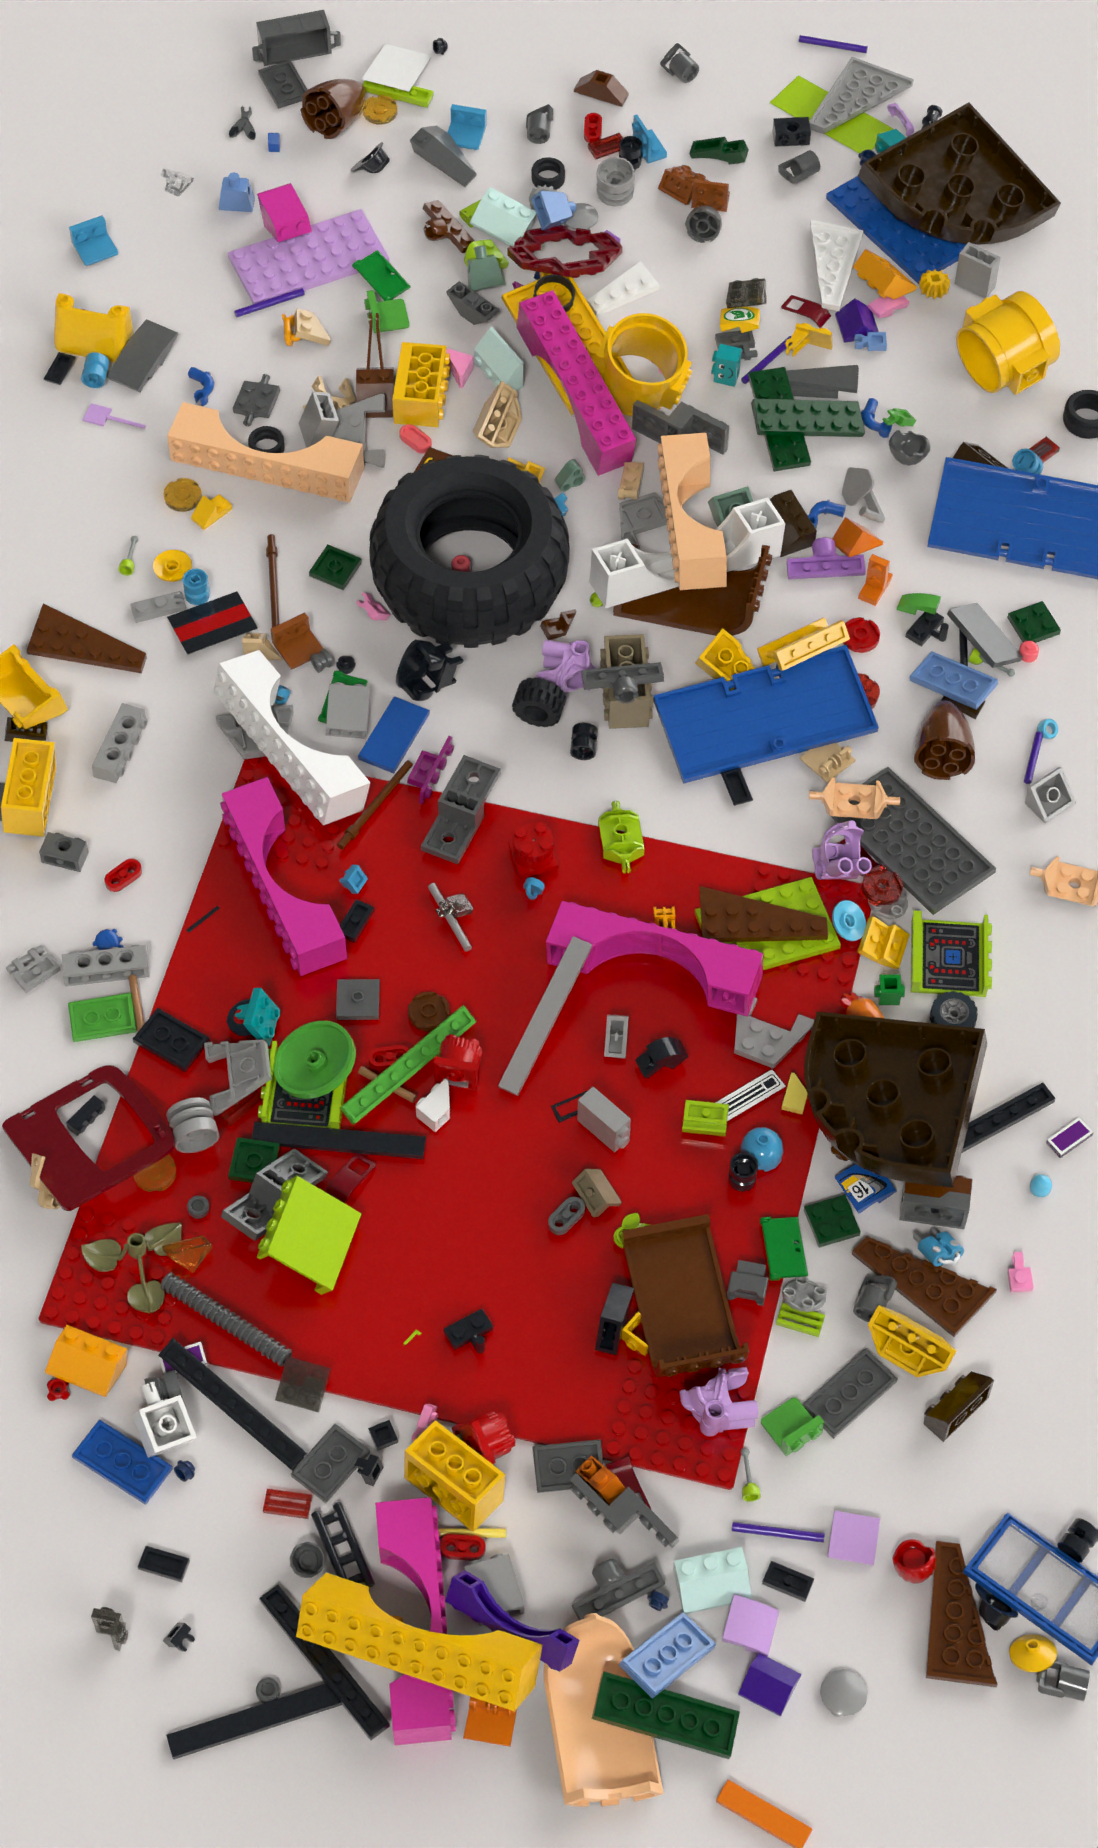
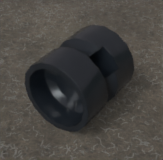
[619,136,642,170]
[570,722,598,760]
[728,1153,758,1192]
[1057,1518,1098,1563]

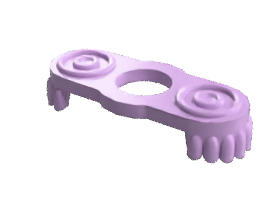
[887,103,914,137]

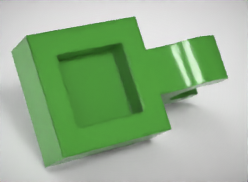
[882,408,917,427]

